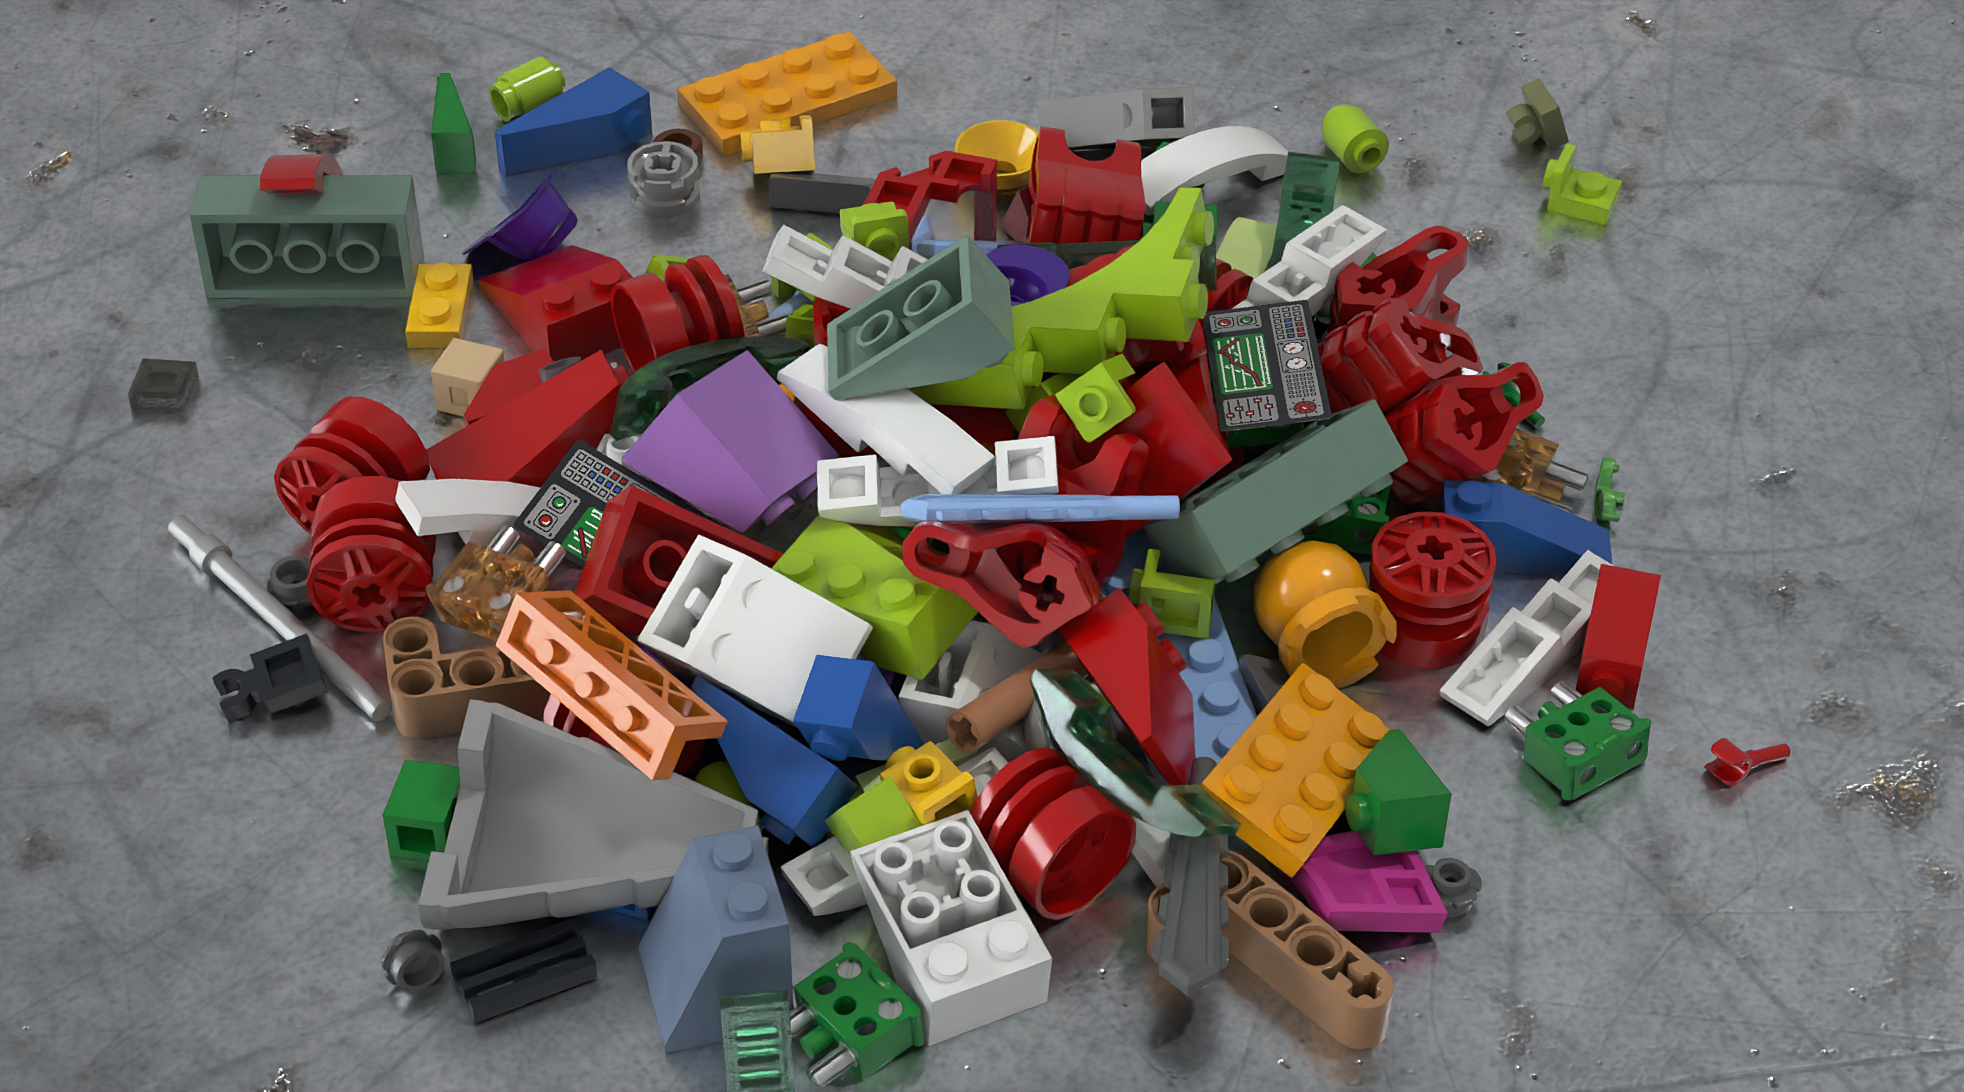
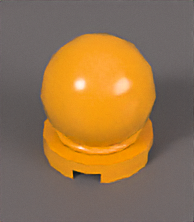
[1253,540,1396,689]

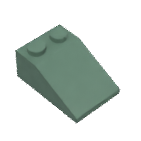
[827,234,1015,400]

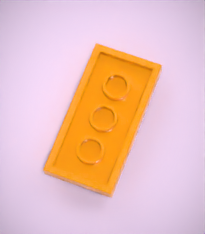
[677,31,897,156]
[1190,662,1390,878]

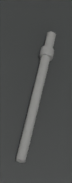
[168,515,392,722]

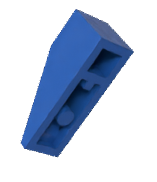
[495,67,652,176]
[1439,480,1613,575]
[793,655,924,761]
[691,675,859,848]

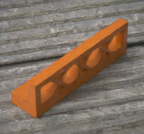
[496,590,728,781]

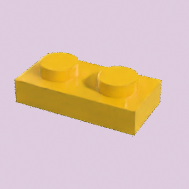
[405,262,473,348]

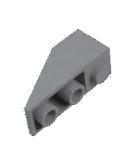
[1037,87,1195,151]

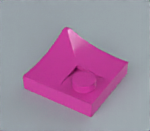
[1275,831,1448,933]

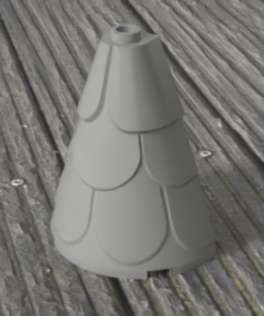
[418,699,768,930]

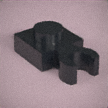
[212,633,328,720]

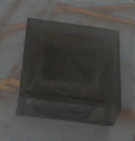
[128,358,199,412]

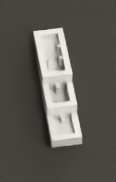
[1232,205,1387,317]
[762,224,928,309]
[777,344,995,494]
[395,479,546,557]
[1439,550,1614,726]

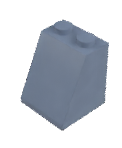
[638,825,794,1054]

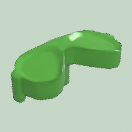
[1594,457,1625,522]

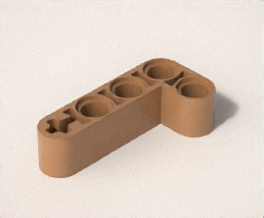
[383,617,551,739]
[1145,850,1394,1050]

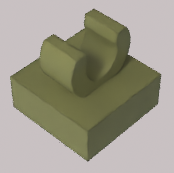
[1506,78,1569,150]

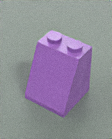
[622,350,839,533]

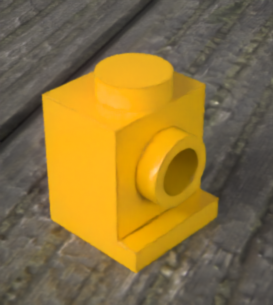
[740,115,815,174]
[880,741,978,825]

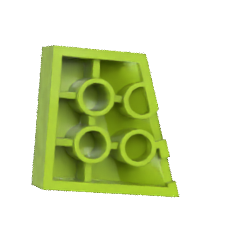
[771,515,978,680]

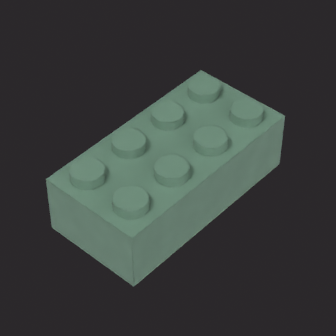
[189,175,424,298]
[1143,399,1408,584]

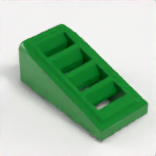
[431,73,476,174]

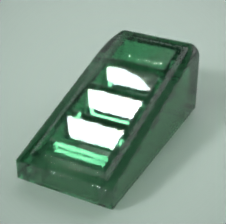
[719,990,795,1092]

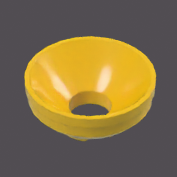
[954,120,1039,195]

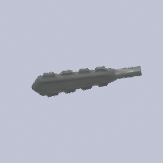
[1152,756,1229,996]

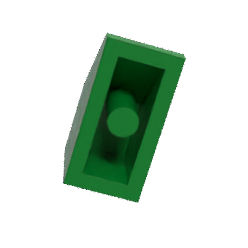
[1346,729,1452,855]

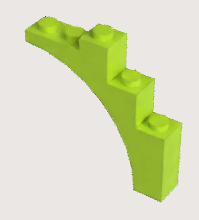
[907,187,1214,410]

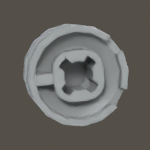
[627,141,700,217]

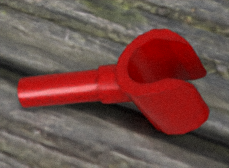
[1704,738,1790,786]

